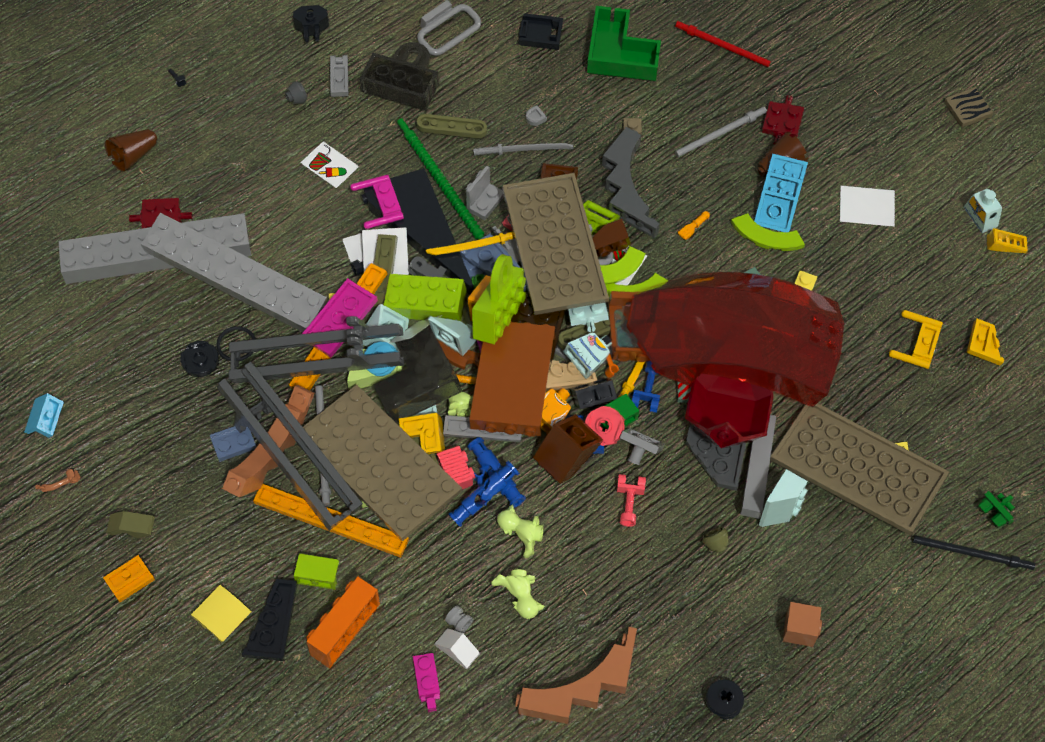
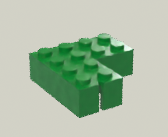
[587,6,661,81]

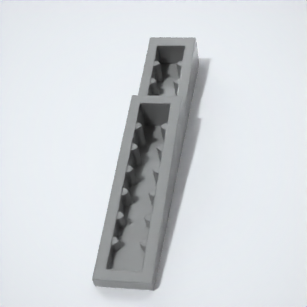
[740,415,776,519]

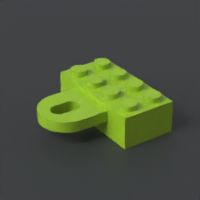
[472,254,526,344]

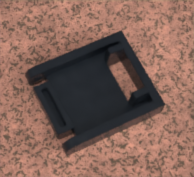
[518,13,563,50]

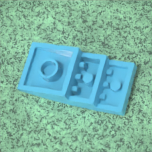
[754,154,808,232]

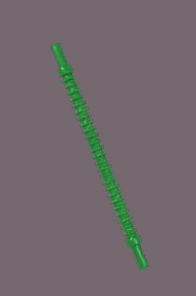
[397,118,485,240]

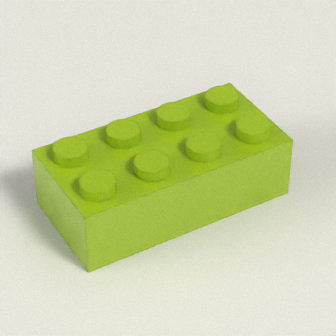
[384,274,467,321]

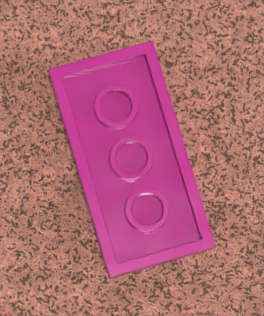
[302,278,378,358]

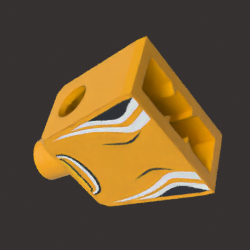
[541,388,571,435]

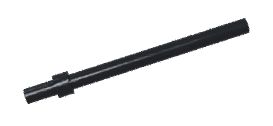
[913,535,1036,570]

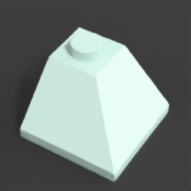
[363,304,409,353]
[428,316,476,356]

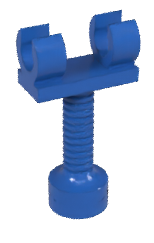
[632,361,661,413]

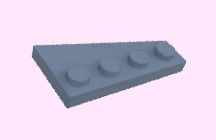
[460,233,528,291]

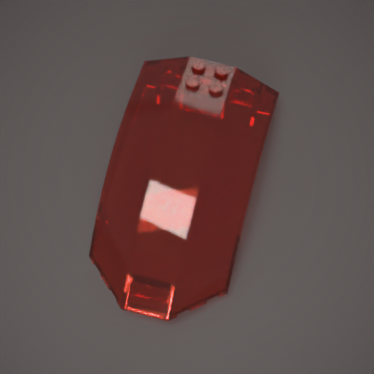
[627,272,844,407]

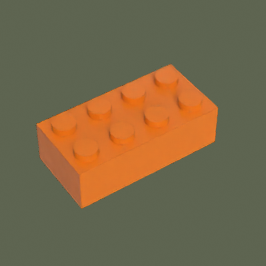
[306,576,380,669]

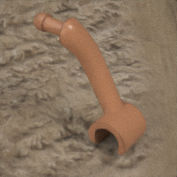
[35,469,80,492]

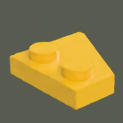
[967,319,1004,366]

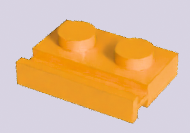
[103,555,155,603]

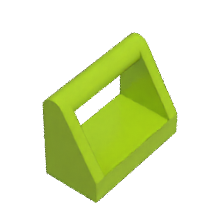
[583,200,620,235]

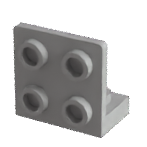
[466,166,504,221]

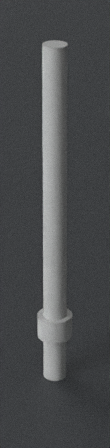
[675,106,767,157]

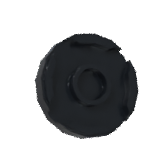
[180,341,219,377]

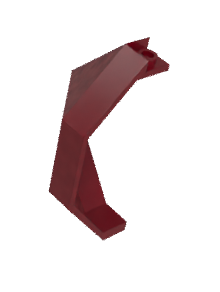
[685,329,774,449]

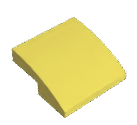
[191,585,251,643]

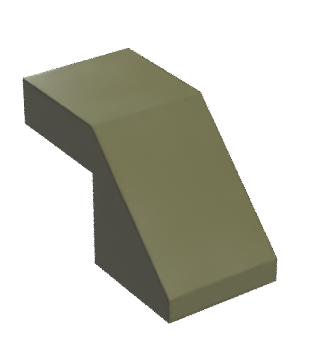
[106,511,155,539]

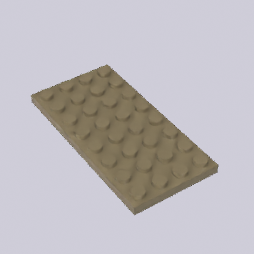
[502,173,609,315]
[303,385,462,541]
[770,399,949,535]

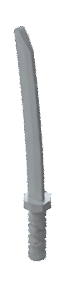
[473,143,573,156]

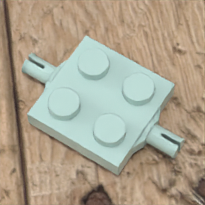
[568,303,609,332]

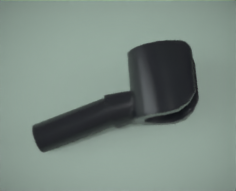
[168,69,187,87]

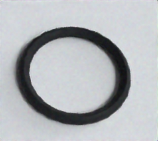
[216,326,256,361]

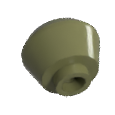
[702,527,729,553]

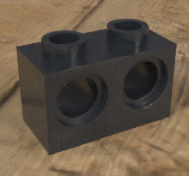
[571,378,617,410]

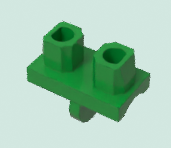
[978,491,1015,528]

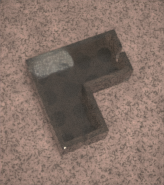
[373,326,463,423]

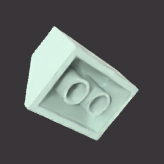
[759,469,808,527]

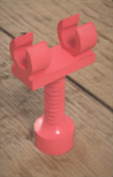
[617,474,646,527]

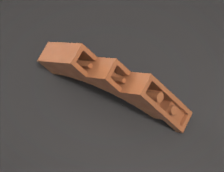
[222,385,315,498]
[515,627,637,724]

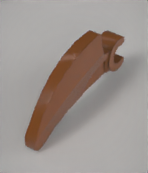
[436,339,481,369]

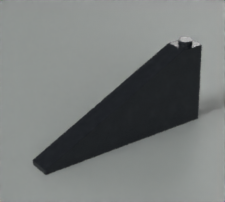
[361,168,473,295]

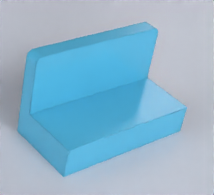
[24,393,64,438]

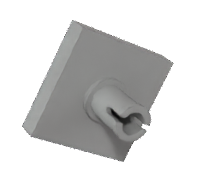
[620,428,665,465]

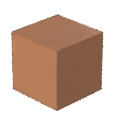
[783,602,822,647]

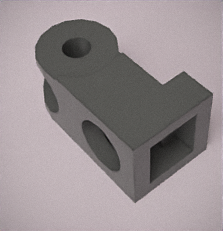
[408,257,446,278]

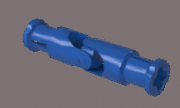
[468,437,526,508]
[448,461,520,527]

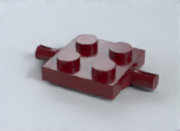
[762,95,804,145]
[129,198,193,229]

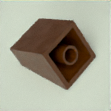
[533,414,603,484]

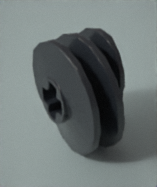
[706,679,744,720]

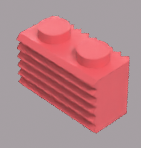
[437,445,475,490]

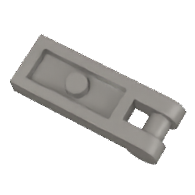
[330,55,349,97]

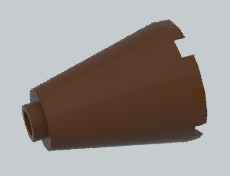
[105,129,157,172]
[757,131,809,177]

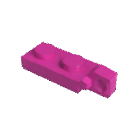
[413,653,440,713]

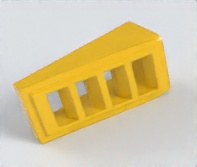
[987,228,1028,253]

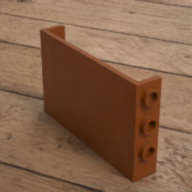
[469,321,555,437]

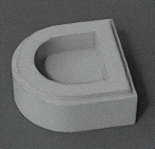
[526,105,547,126]

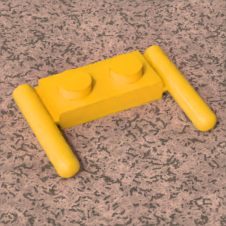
[889,310,943,369]

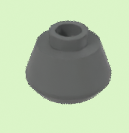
[285,81,307,104]

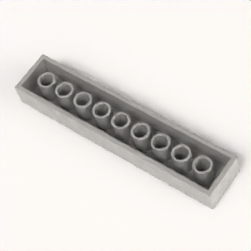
[59,213,252,284]
[141,213,328,332]

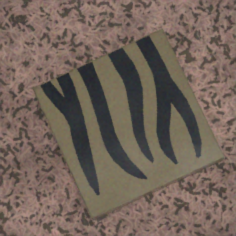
[944,87,993,127]

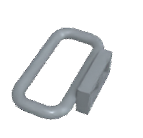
[417,0,481,56]

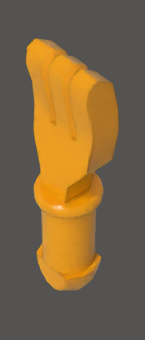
[678,211,710,240]

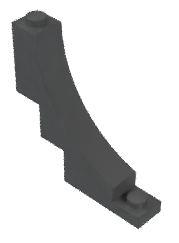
[602,127,660,238]

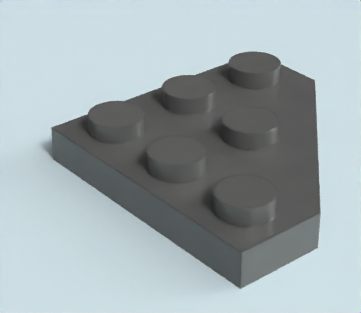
[686,424,746,491]

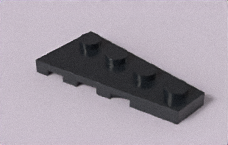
[242,579,298,661]

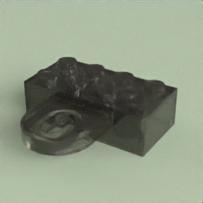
[360,42,439,111]

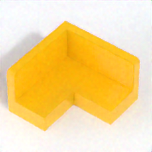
[399,413,445,454]

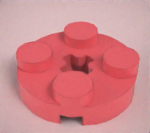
[585,406,625,446]

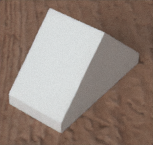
[434,628,480,669]

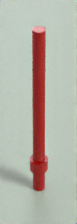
[675,21,771,67]

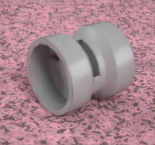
[445,605,474,633]

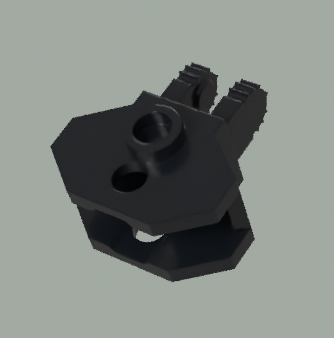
[293,5,329,43]

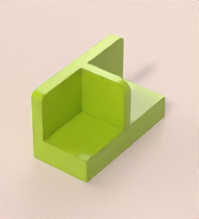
[294,554,339,590]

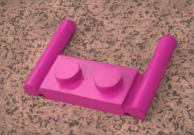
[350,174,404,229]

